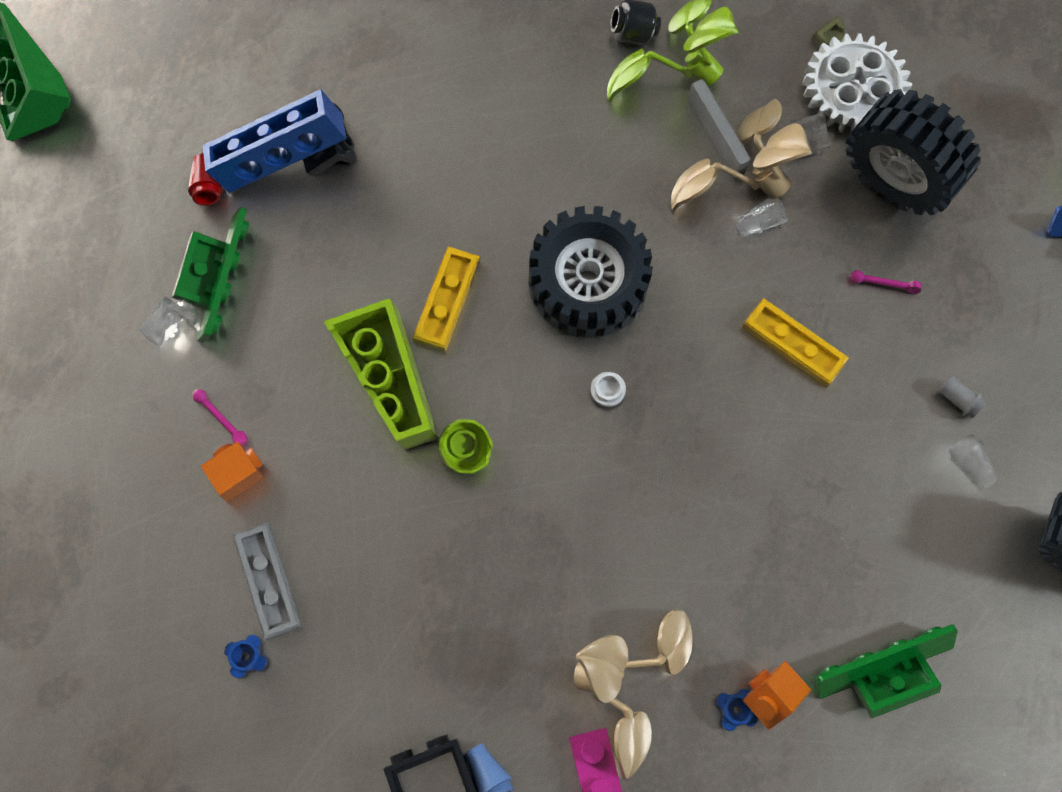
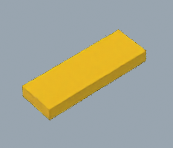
[412,246,480,352]
[742,298,849,387]

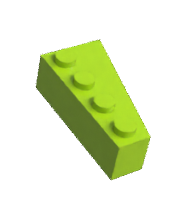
[323,298,439,450]

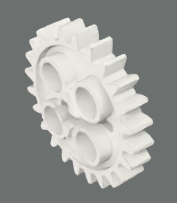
[802,33,912,133]

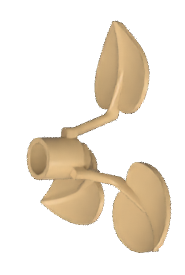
[671,99,812,212]
[574,610,693,780]

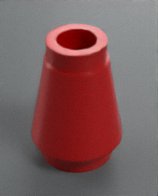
[188,153,223,206]

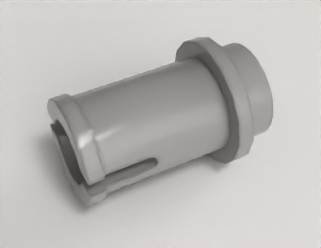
[938,375,987,419]

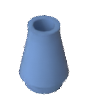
[464,744,514,792]

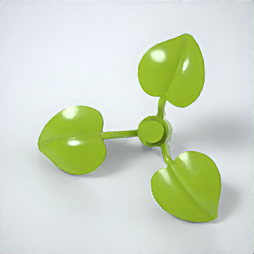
[607,0,738,103]

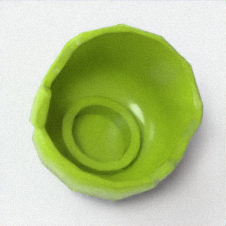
[438,419,493,474]

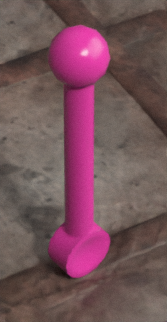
[850,270,922,294]
[192,389,248,446]

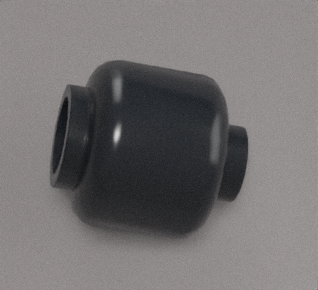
[611,0,661,46]

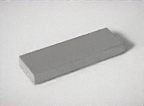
[688,79,751,180]
[233,522,302,640]

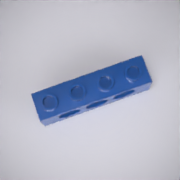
[203,89,346,193]

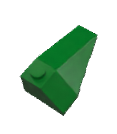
[0,3,71,141]

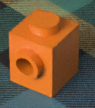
[200,441,264,503]
[743,661,811,730]

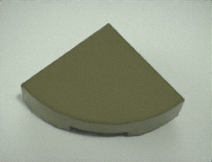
[812,16,845,47]

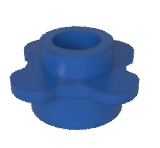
[224,635,267,678]
[716,689,758,731]

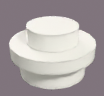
[591,372,626,407]

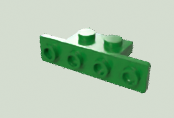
[171,207,249,343]
[815,624,958,719]

